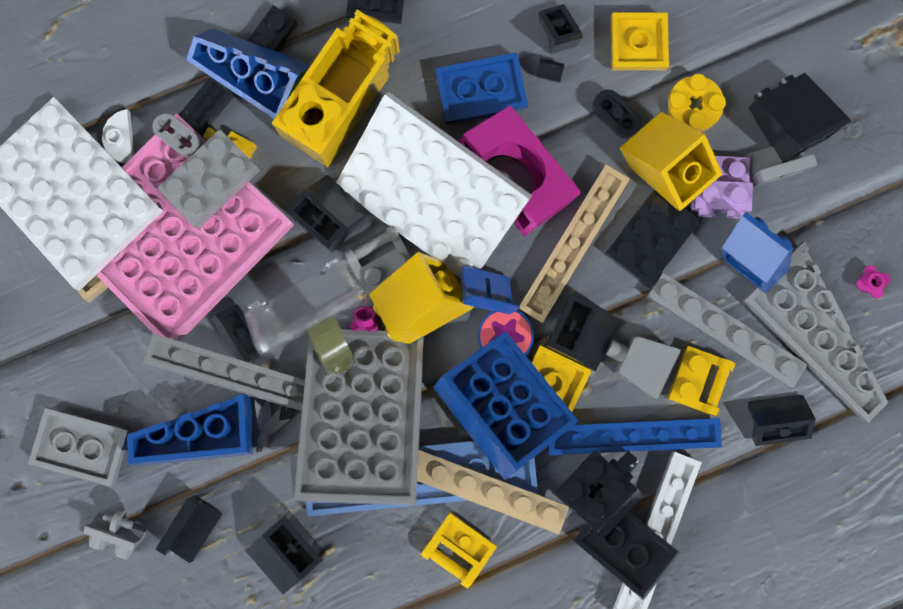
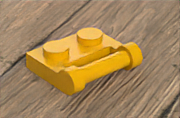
[667,346,736,417]
[420,512,497,589]

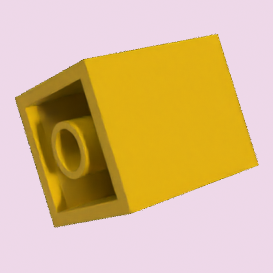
[620,112,722,211]
[369,252,474,344]

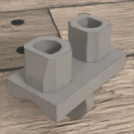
[83,507,147,560]

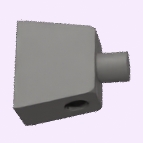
[605,336,681,400]

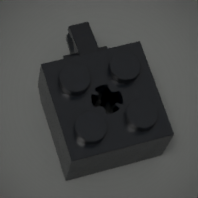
[555,450,642,539]

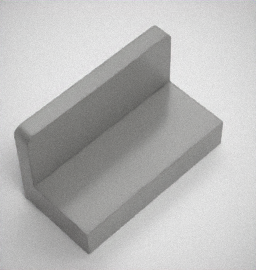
[745,146,818,186]

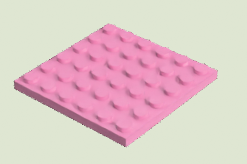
[97,113,294,341]

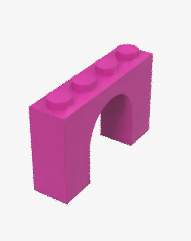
[458,105,581,237]

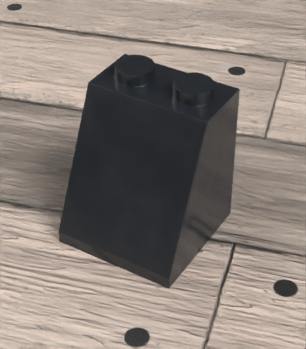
[748,73,851,163]

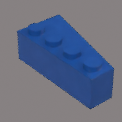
[186,28,311,119]
[127,394,254,466]

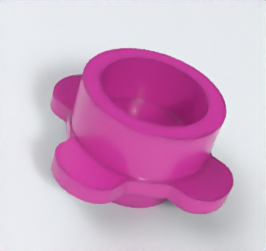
[856,265,891,299]
[350,306,380,332]

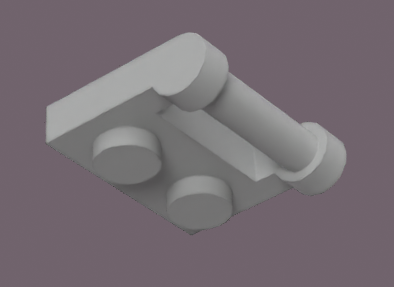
[344,225,411,296]

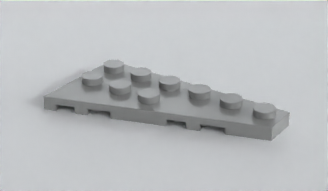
[742,241,888,423]

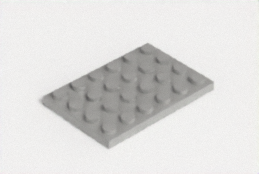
[294,329,424,505]

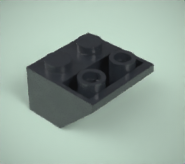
[285,175,369,253]
[544,293,620,372]
[245,511,327,595]

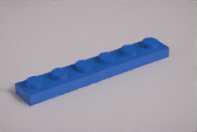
[548,418,722,455]

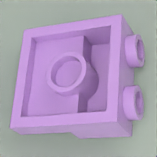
[690,156,753,219]

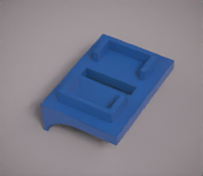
[460,265,520,315]

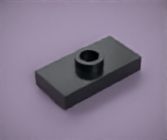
[178,77,236,134]

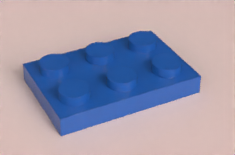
[435,52,528,125]

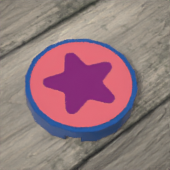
[477,310,534,355]

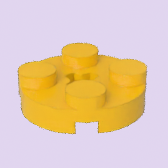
[667,74,726,132]

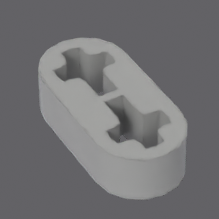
[152,114,203,159]

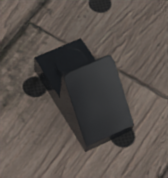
[538,4,583,54]

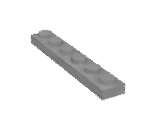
[646,273,808,389]
[143,333,305,411]

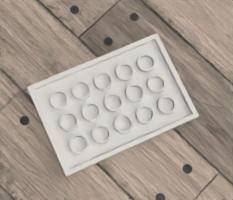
[336,92,532,278]
[0,97,163,291]

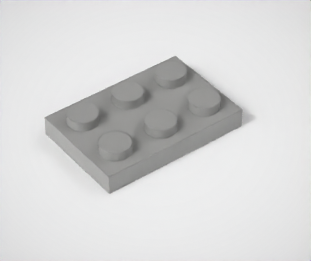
[157,129,260,230]
[28,408,131,487]

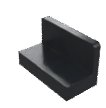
[747,395,816,446]
[155,495,222,563]

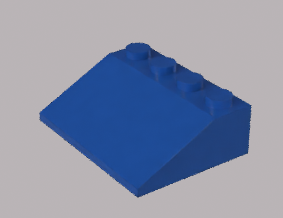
[433,331,579,480]

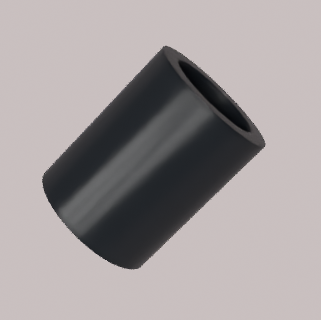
[536,58,565,83]

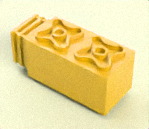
[272,10,400,168]

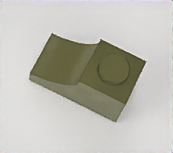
[307,316,354,375]

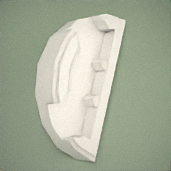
[102,109,134,165]

